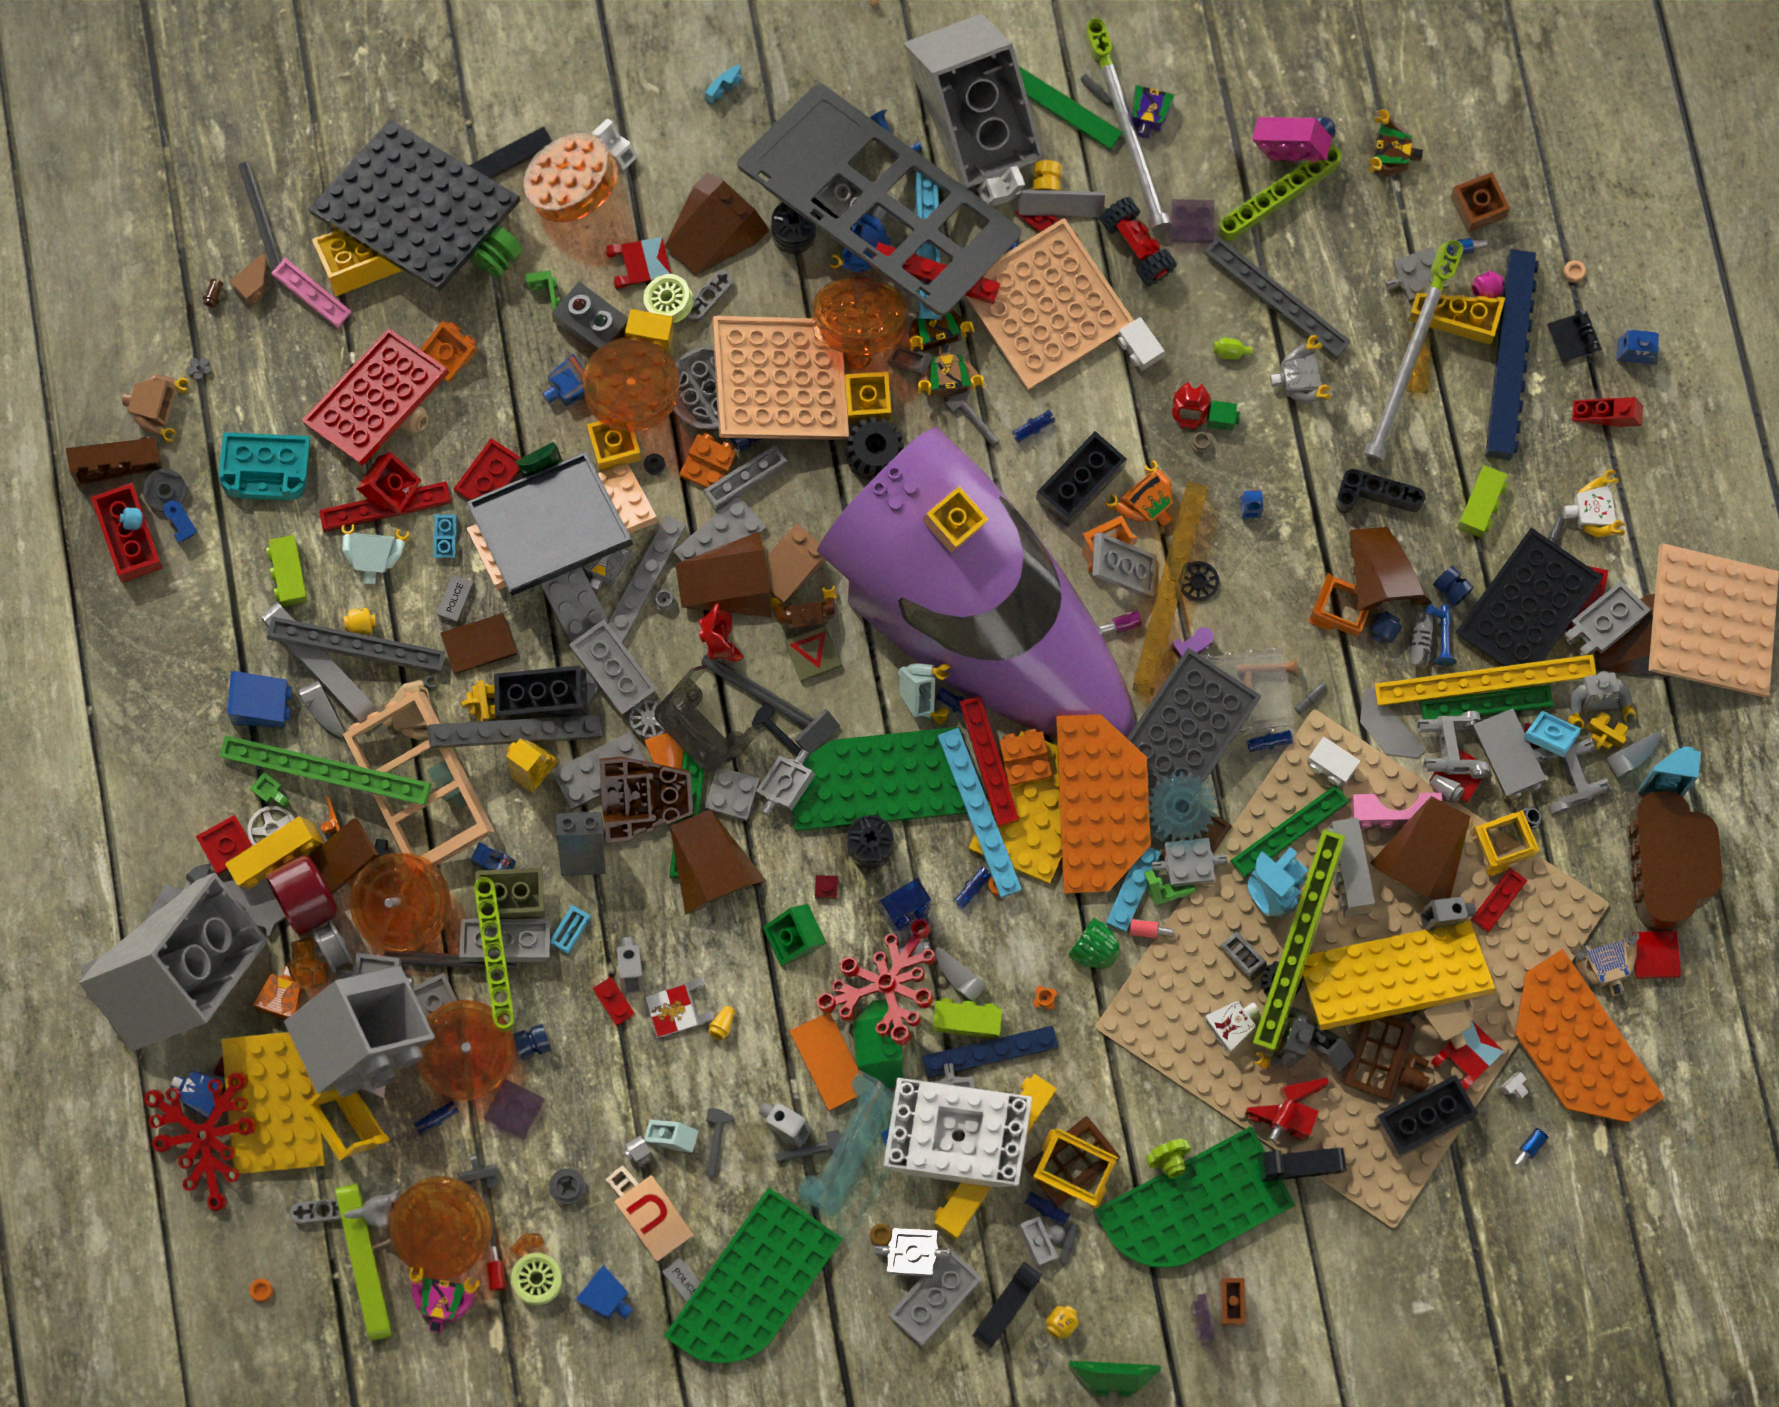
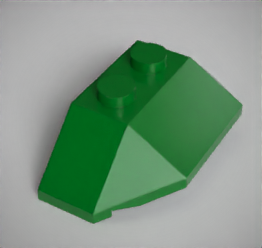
[853,999,903,1089]
[1068,1360,1161,1398]

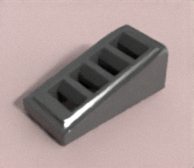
[1220,931,1268,981]

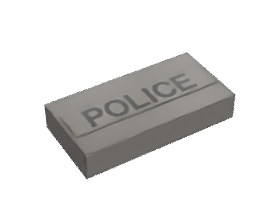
[437,575,473,623]
[662,1258,700,1303]

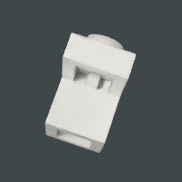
[593,119,638,170]
[977,166,1025,207]

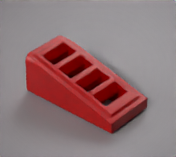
[1280,1078,1329,1103]

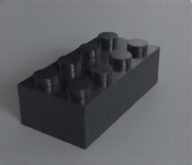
[1036,431,1127,527]
[494,665,587,721]
[1374,1075,1478,1160]

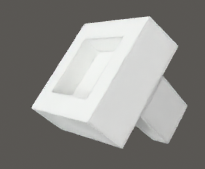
[1499,1072,1528,1099]

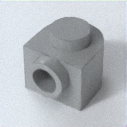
[623,1136,653,1168]

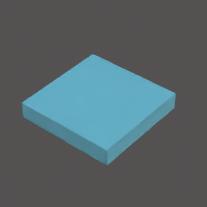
[1524,711,1582,758]

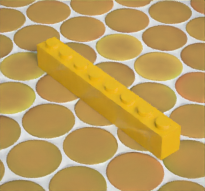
[933,1074,1057,1241]

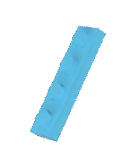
[1106,847,1161,933]

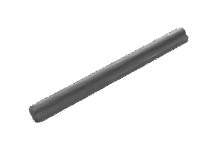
[238,161,281,271]
[701,654,815,728]
[384,950,518,971]

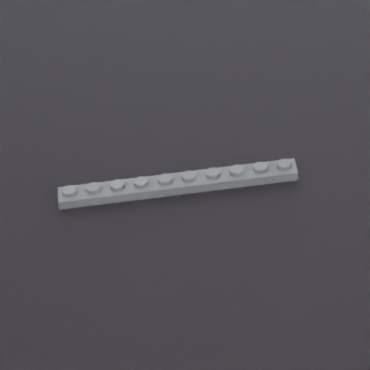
[584,515,686,710]

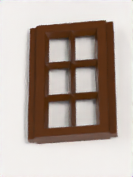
[1340,1016,1416,1101]
[1024,1116,1121,1208]

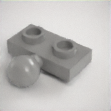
[1017,1217,1066,1267]

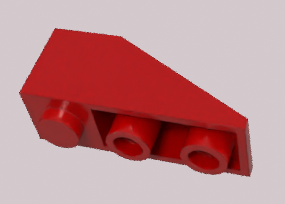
[1572,397,1643,427]
[1244,1103,1319,1140]

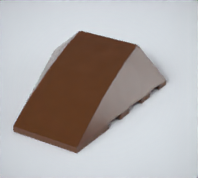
[1349,527,1432,611]
[675,532,771,618]
[1370,796,1471,900]
[670,809,766,915]

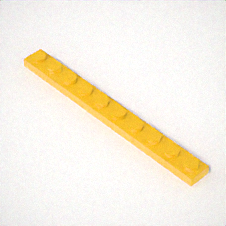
[1374,654,1596,706]

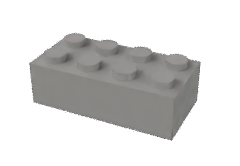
[1327,818,1375,917]

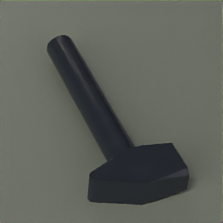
[752,703,801,756]

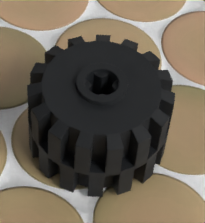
[845,417,904,479]

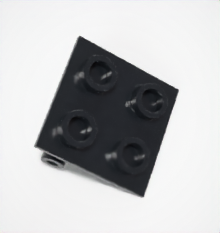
[1547,309,1602,363]

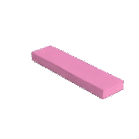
[271,258,352,329]

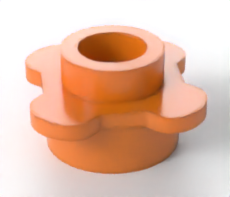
[1033,986,1057,1010]

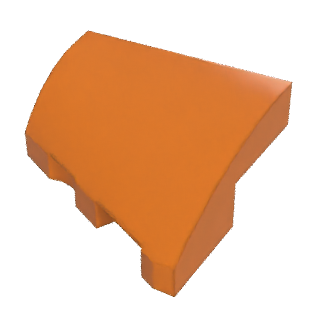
[645,729,686,769]

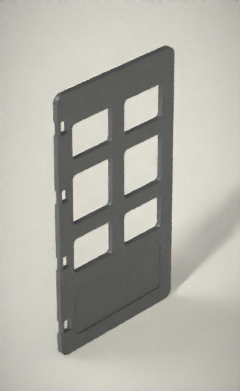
[737,84,1022,316]

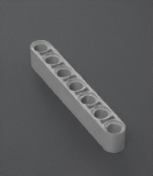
[260,603,377,724]

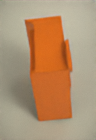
[1081,515,1138,573]
[1309,573,1369,637]

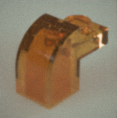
[287,937,329,990]

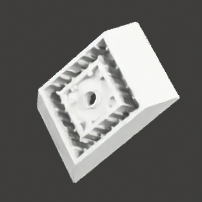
[883,1078,1032,1188]

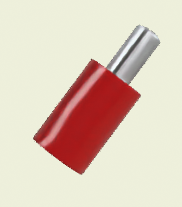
[1269,1099,1300,1142]
[486,1246,507,1291]

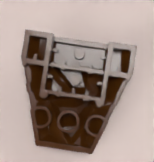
[599,756,693,843]

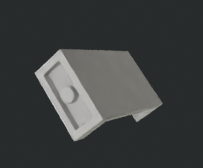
[1470,708,1546,801]

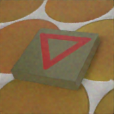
[785,626,842,682]

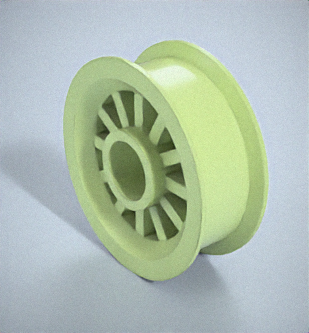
[644,274,694,324]
[511,1253,562,1305]

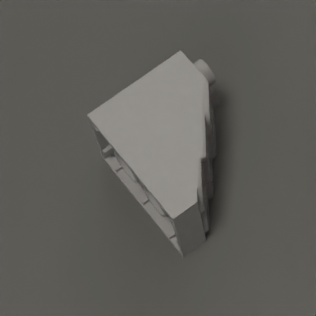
[904,13,1044,188]
[79,873,268,1051]

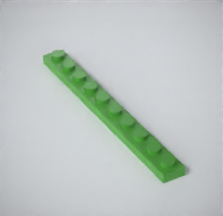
[219,735,432,806]

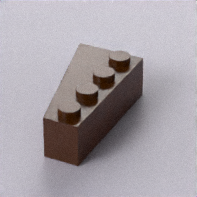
[66,437,163,486]

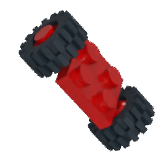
[1099,196,1177,286]

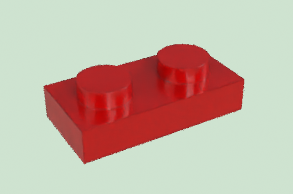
[592,977,635,1027]

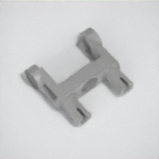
[1417,711,1490,779]
[1533,738,1611,815]

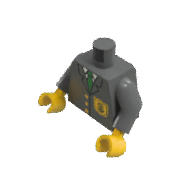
[1254,1007,1314,1069]

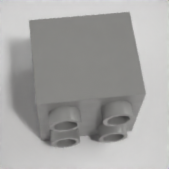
[284,966,435,1097]

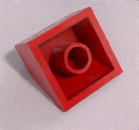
[356,452,422,513]

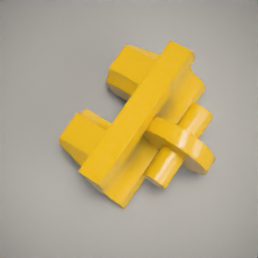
[461,680,497,722]
[1586,711,1629,750]

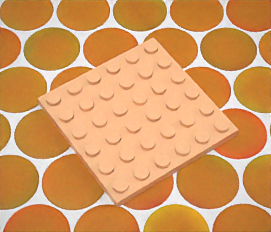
[964,218,1134,391]
[712,316,849,440]
[1648,543,1779,698]

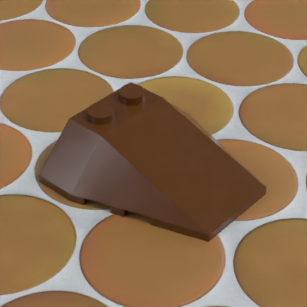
[665,172,770,276]
[1594,593,1673,678]

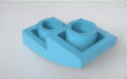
[705,65,743,105]
[433,515,457,558]

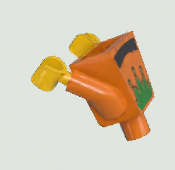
[1105,461,1173,526]

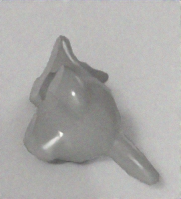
[344,1189,401,1230]

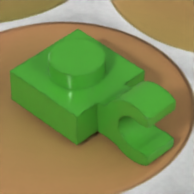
[250,772,290,809]

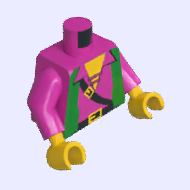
[409,1267,480,1333]

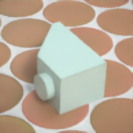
[644,1120,698,1152]

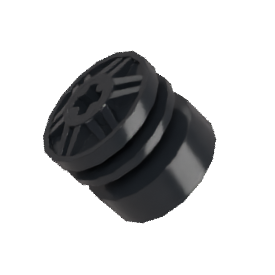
[771,202,816,254]
[847,815,894,869]

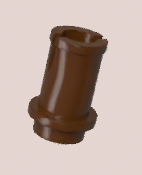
[202,278,223,308]

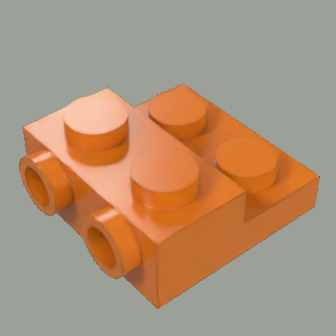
[420,321,479,382]
[679,433,737,488]
[999,729,1052,787]

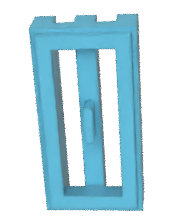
[550,905,591,955]

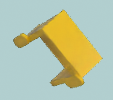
[1470,810,1539,876]

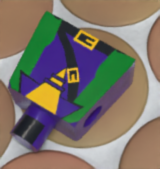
[1132,85,1175,139]

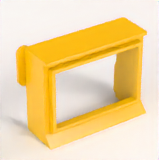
[304,1089,389,1161]
[1032,1128,1118,1209]

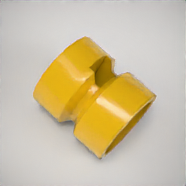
[1033,160,1062,191]

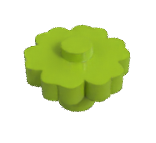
[1146,1139,1191,1178]

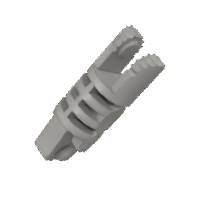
[1410,613,1433,670]

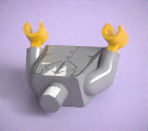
[1270,335,1332,404]
[1568,671,1637,729]

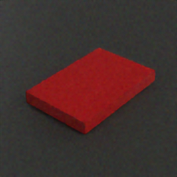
[453,438,521,501]

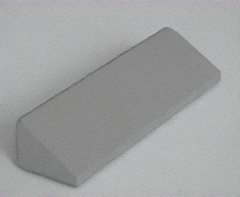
[1018,190,1105,217]
[703,444,788,512]

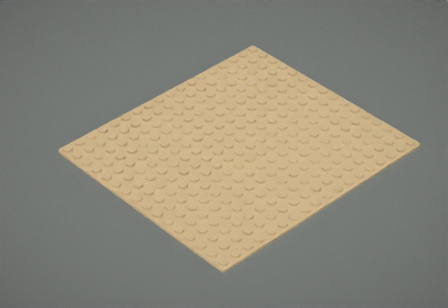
[1096,710,1609,1228]

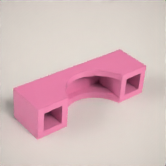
[1351,793,1442,829]

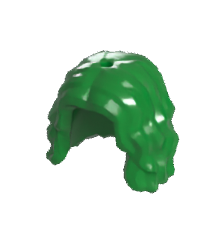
[1068,917,1120,969]

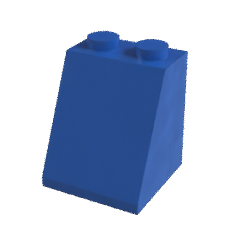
[227,671,292,728]

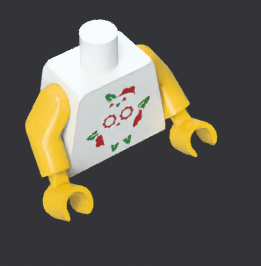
[1563,469,1626,538]

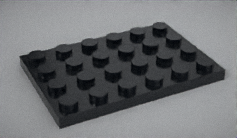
[1455,527,1603,666]

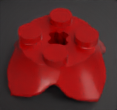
[699,604,744,662]

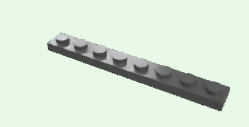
[1204,236,1351,359]
[267,616,445,674]
[427,715,602,748]

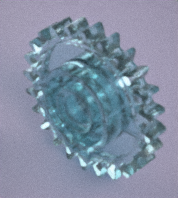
[1146,771,1218,843]

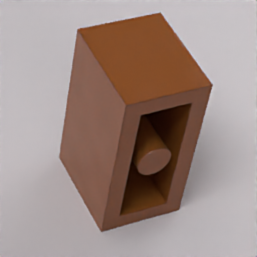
[1219,1278,1246,1327]

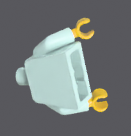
[341,524,409,584]
[898,663,951,724]

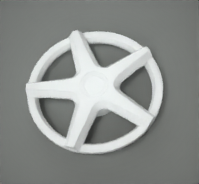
[247,806,295,846]

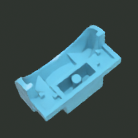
[1247,847,1308,918]

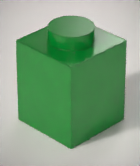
[1207,400,1240,431]

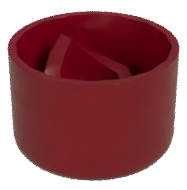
[265,855,338,937]

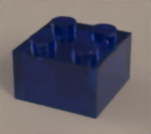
[879,878,932,932]

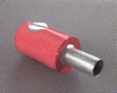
[1130,919,1174,939]

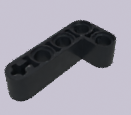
[1335,469,1426,513]
[1258,1148,1347,1182]
[972,1261,1043,1350]

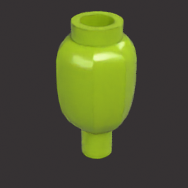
[1213,338,1253,360]

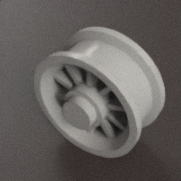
[311,920,353,973]

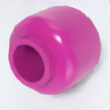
[1471,271,1505,299]

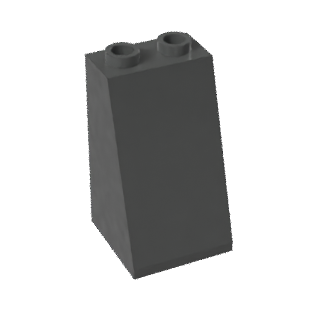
[556,812,606,876]

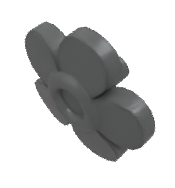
[186,358,211,380]

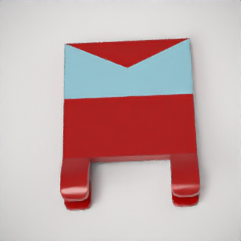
[606,237,671,289]
[1431,1021,1504,1091]

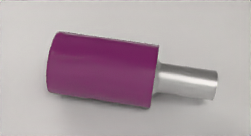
[1099,610,1142,634]

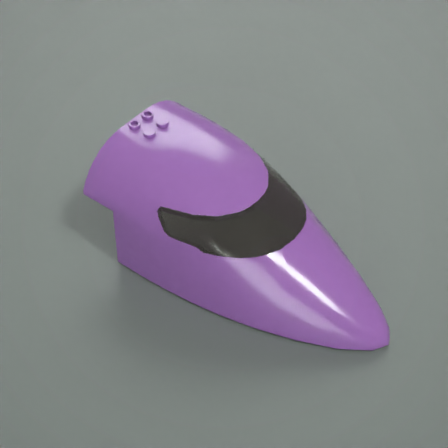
[817,427,1136,738]

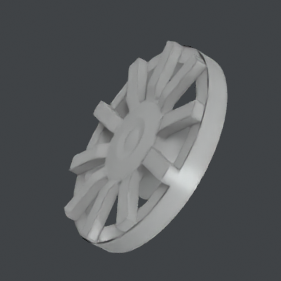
[629,700,671,739]

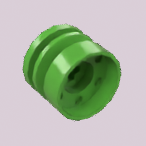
[470,225,523,279]

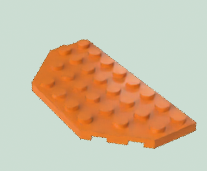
[1056,714,1151,894]
[1514,949,1665,1123]

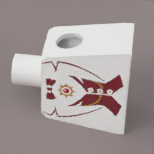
[1203,1001,1261,1055]

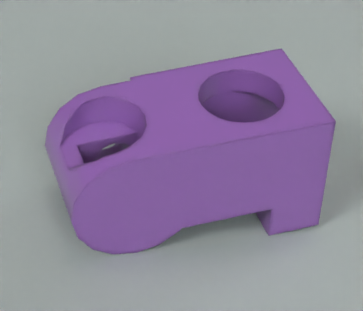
[1171,627,1214,660]

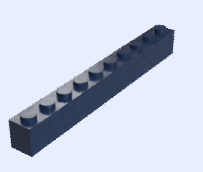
[1485,249,1539,460]

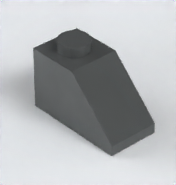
[1309,1023,1355,1072]

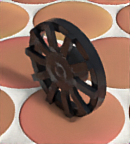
[1178,561,1219,602]

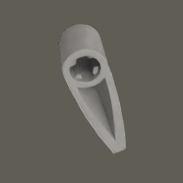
[299,681,345,738]
[1606,731,1661,778]
[935,947,987,1002]

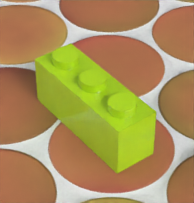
[1457,465,1509,538]
[266,535,308,607]
[932,998,1003,1039]

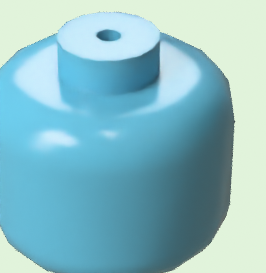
[120,508,143,530]

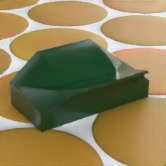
[515,442,563,478]

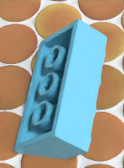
[1638,747,1701,797]

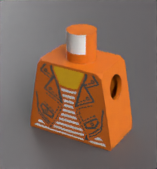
[253,966,303,1020]

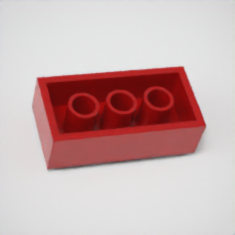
[91,483,163,583]

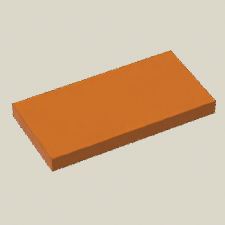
[789,1013,869,1112]

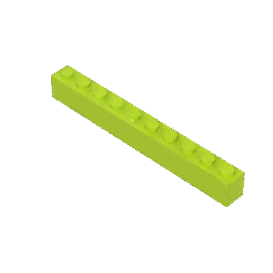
[1253,829,1346,1052]

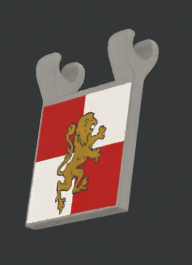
[644,978,715,1039]

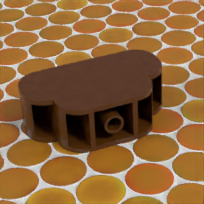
[1627,791,1723,931]

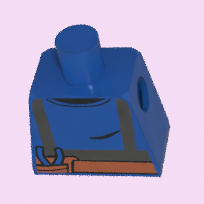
[542,354,597,406]

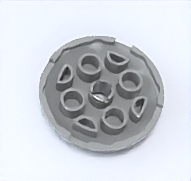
[666,346,719,429]

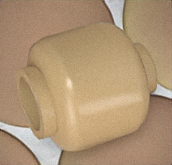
[399,406,428,433]

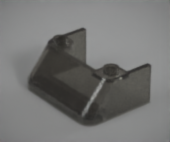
[655,664,765,773]

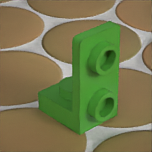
[525,270,560,311]
[1144,870,1196,905]

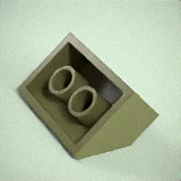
[475,868,545,919]

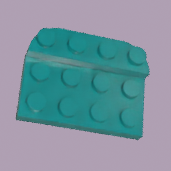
[219,432,311,500]

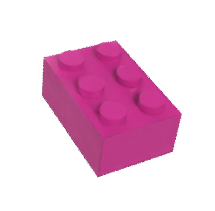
[1252,117,1332,162]

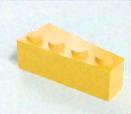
[1408,293,1505,345]
[506,739,559,794]
[225,816,325,889]

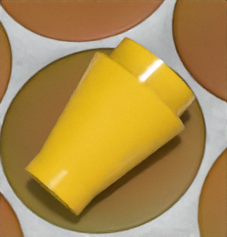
[708,1006,736,1040]

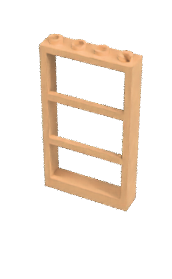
[343,690,495,875]

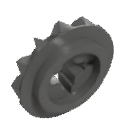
[549,1168,585,1205]

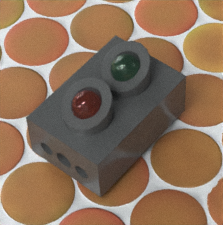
[552,281,628,359]

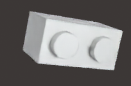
[1117,317,1165,371]
[1307,736,1360,787]

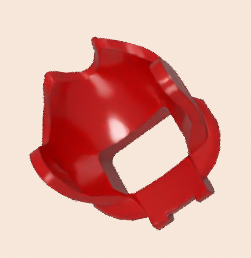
[1172,382,1211,430]

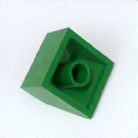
[763,904,827,966]

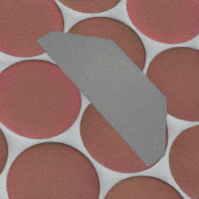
[1360,686,1426,758]

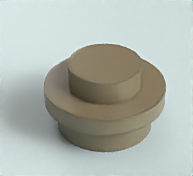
[1190,432,1212,453]

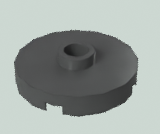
[143,469,187,512]

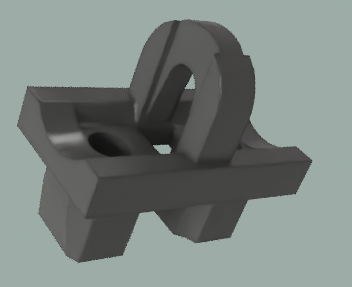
[457,1154,499,1194]

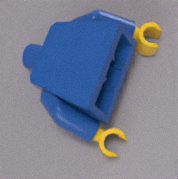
[829,213,891,273]

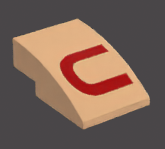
[614,1175,693,1262]

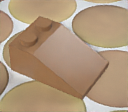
[765,524,827,604]

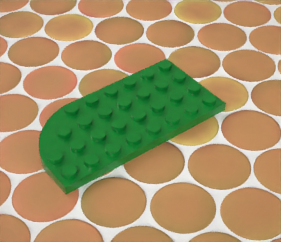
[792,727,967,832]
[1093,1126,1296,1268]
[664,1187,843,1364]

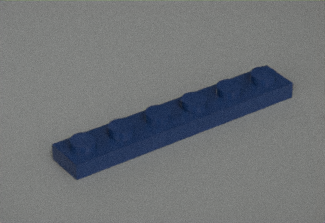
[922,1025,1058,1079]

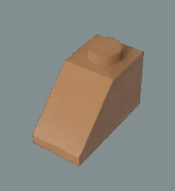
[229,254,268,306]

